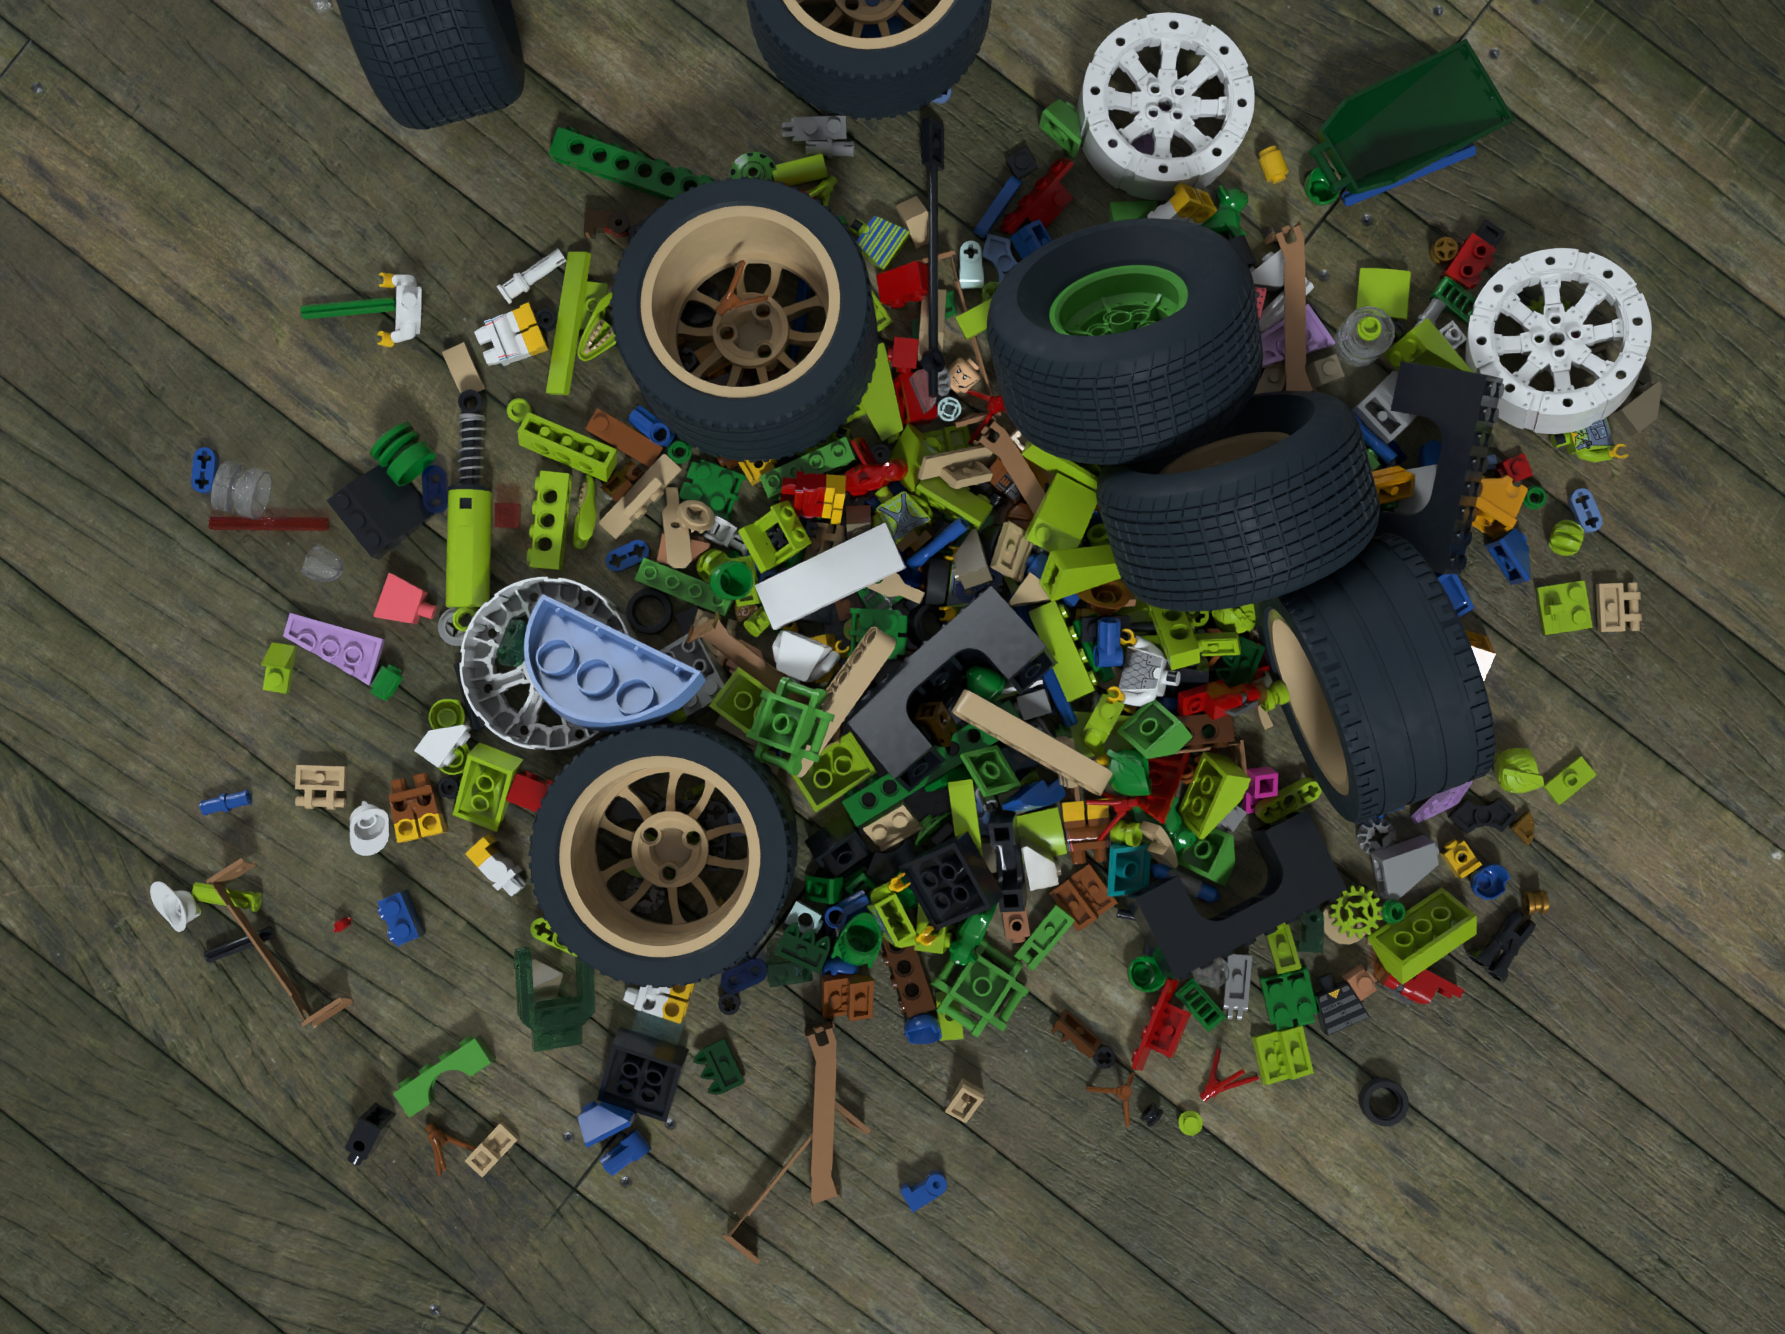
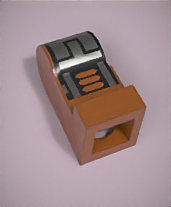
[989,458,1023,505]

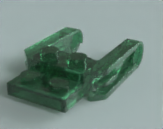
[514,947,595,1052]

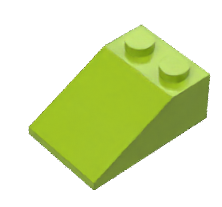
[1383,318,1473,373]
[1023,473,1097,552]
[709,666,775,750]
[788,732,877,814]
[453,742,524,832]
[1178,752,1251,839]

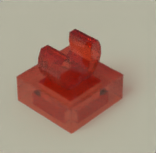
[494,503,521,529]

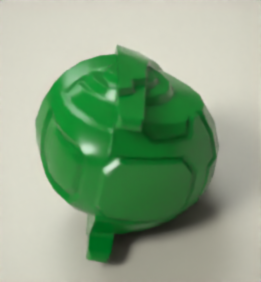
[1106,749,1152,796]
[831,913,882,968]

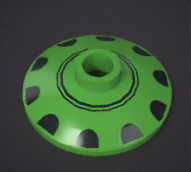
[730,152,777,182]
[915,811,952,846]

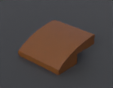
[1049,862,1119,932]
[821,974,874,1021]

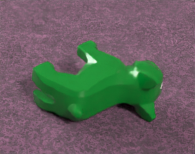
[1201,185,1248,240]
[1130,797,1197,855]
[949,901,999,966]

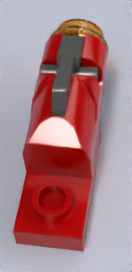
[1177,679,1267,720]
[1373,961,1464,1005]

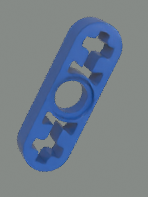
[974,175,1023,239]

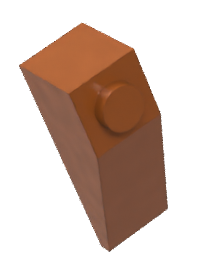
[585,408,663,468]

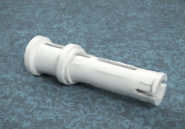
[496,248,566,304]

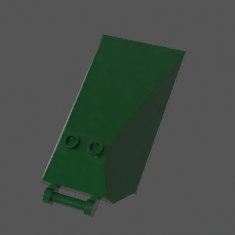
[1307,39,1515,194]

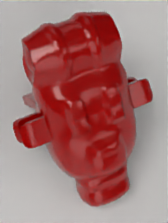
[842,437,908,496]

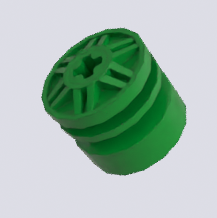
[370,422,437,486]

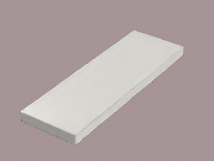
[755,523,906,630]

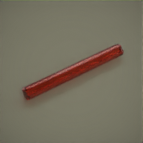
[208,517,330,531]

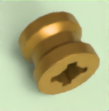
[1429,237,1458,265]
[1522,890,1549,915]

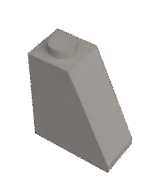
[1371,835,1439,901]

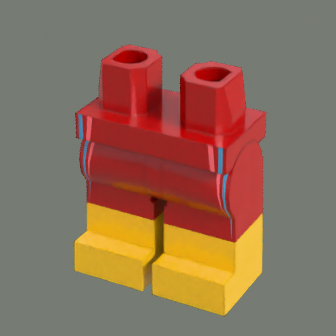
[780,471,846,525]

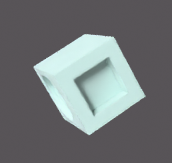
[784,899,824,934]

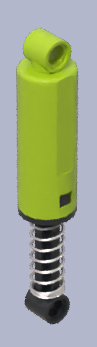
[445,389,492,632]

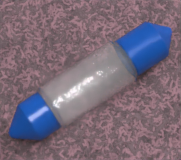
[1150,863,1221,904]

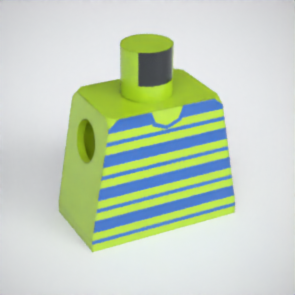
[849,216,910,273]

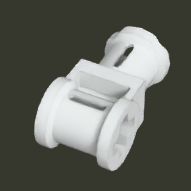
[703,515,749,556]

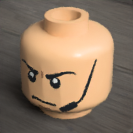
[947,357,980,394]

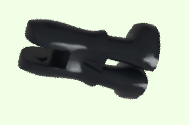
[1467,908,1536,983]

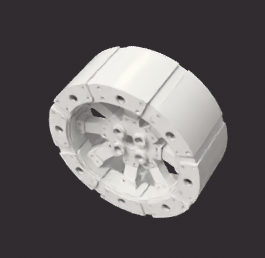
[1076,12,1255,201]
[1465,248,1652,434]
[460,577,638,750]

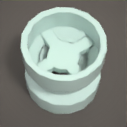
[936,397,961,422]

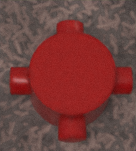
[332,916,352,933]

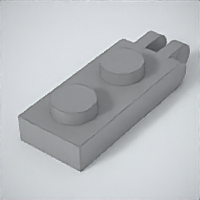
[782,115,847,144]
[1222,953,1252,1020]

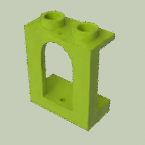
[738,500,811,573]

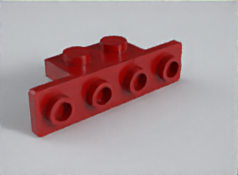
[999,158,1074,235]
[1131,978,1191,1071]

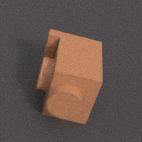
[1001,907,1030,943]
[1341,964,1377,1001]

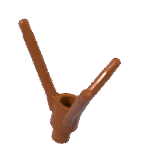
[715,260,768,317]
[1086,1072,1135,1127]
[425,1122,477,1176]

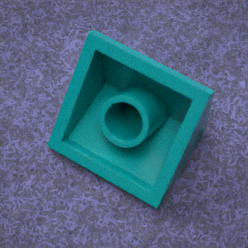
[1107,842,1151,897]

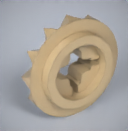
[676,500,715,534]

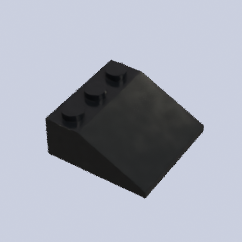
[326,465,435,560]
[899,831,1004,931]
[597,1027,689,1122]

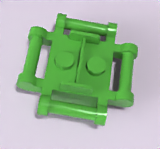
[746,677,835,776]
[930,938,1029,1038]

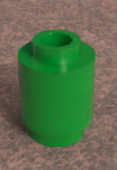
[370,664,404,701]

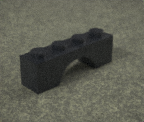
[988,810,1028,912]

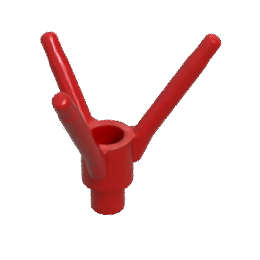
[966,389,1008,445]
[1085,792,1141,841]
[1199,1048,1259,1102]

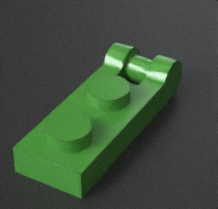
[1013,904,1075,971]

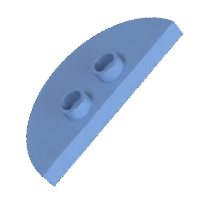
[524,594,706,732]

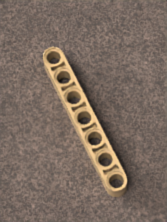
[779,626,896,778]
[952,690,1113,796]

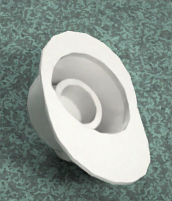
[349,801,389,856]
[150,881,201,932]

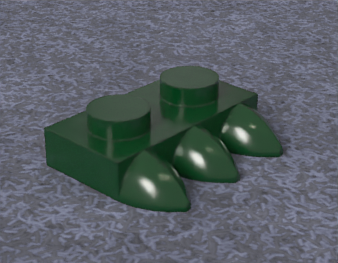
[1215,637,1265,687]
[775,922,830,974]
[693,1038,746,1095]

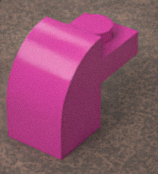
[1242,766,1278,814]

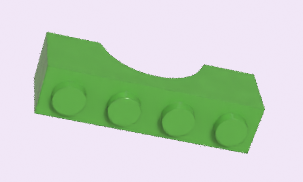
[393,1035,496,1118]

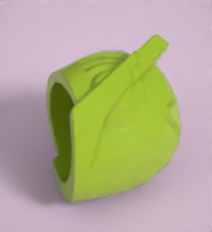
[1212,603,1256,634]
[1494,748,1544,794]

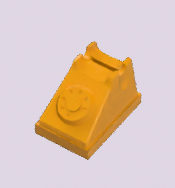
[1472,475,1528,540]

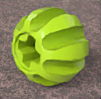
[1549,520,1584,556]
[696,549,729,584]

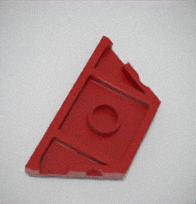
[1124,752,1190,824]

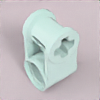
[959,241,984,289]

